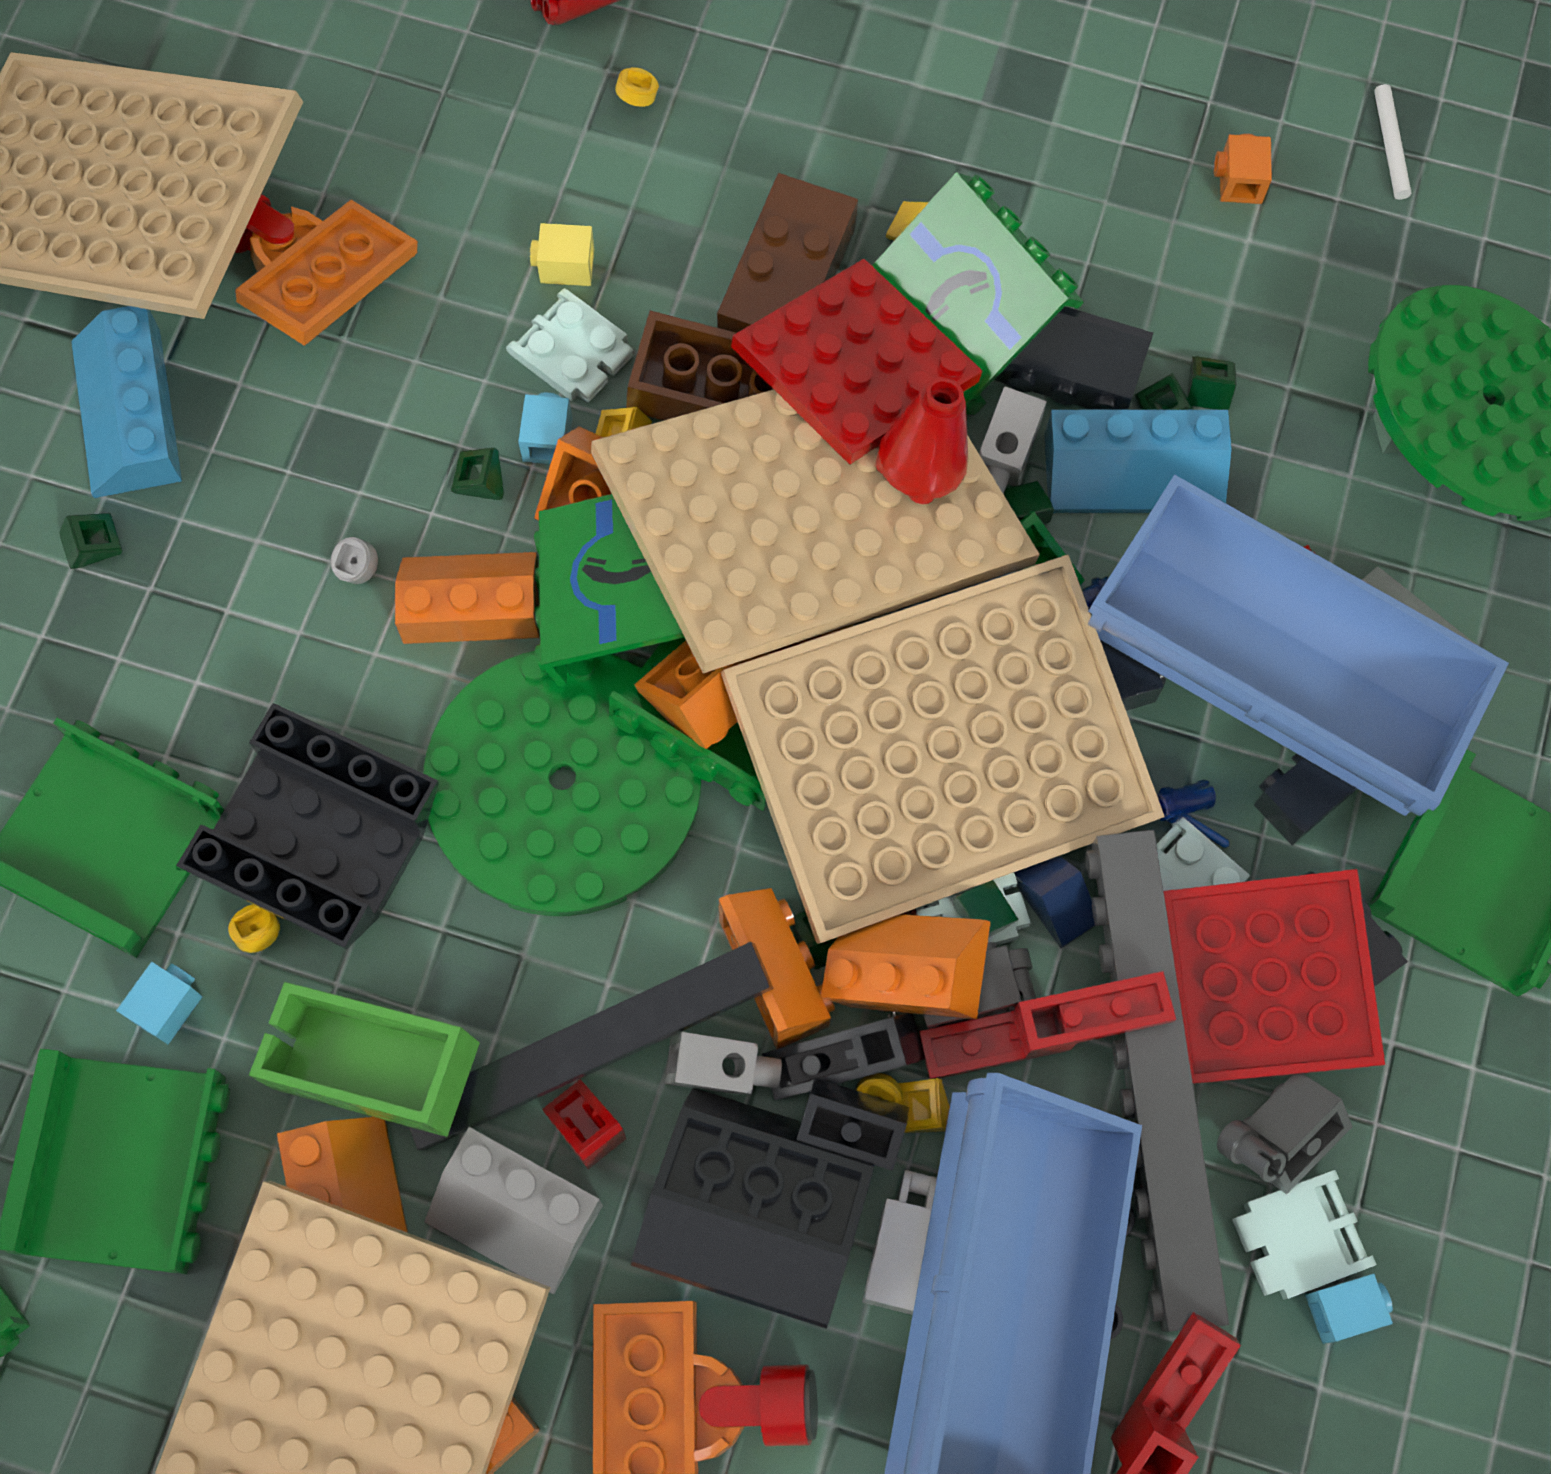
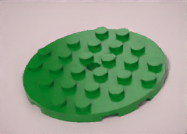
[1368,285,1551,521]
[423,651,701,916]

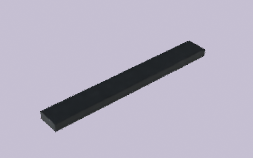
[409,942,774,1151]

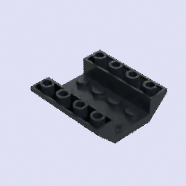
[176,703,439,950]
[631,1088,875,1329]

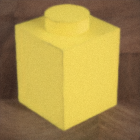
[530,223,595,286]

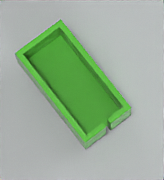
[249,982,480,1137]

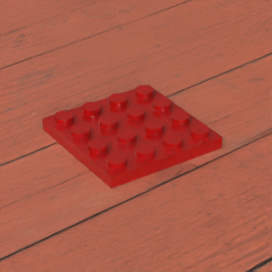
[731,259,983,465]
[1163,869,1385,1084]

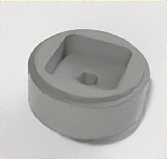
[331,537,378,584]

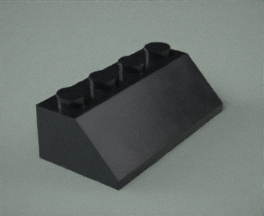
[994,306,1153,410]

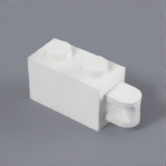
[862,1170,937,1315]

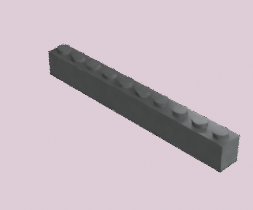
[1085,830,1229,1332]

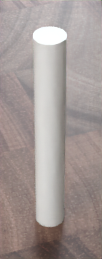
[1374,84,1412,200]

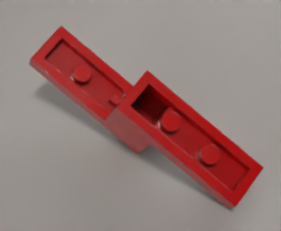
[919,971,1176,1079]
[1110,1312,1241,1474]

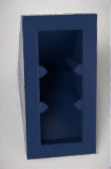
[1014,856,1096,949]

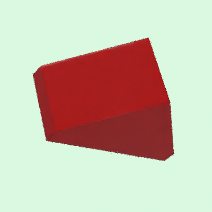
[542,1079,627,1169]

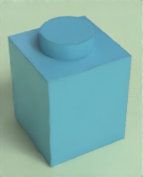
[518,392,572,464]
[116,962,203,1045]
[1305,1274,1393,1344]

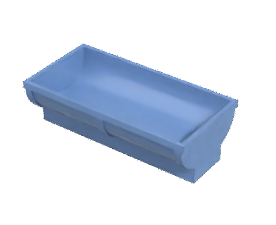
[1088,475,1509,816]
[884,1073,1142,1474]

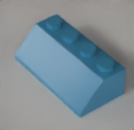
[71,306,182,498]
[1044,410,1232,513]

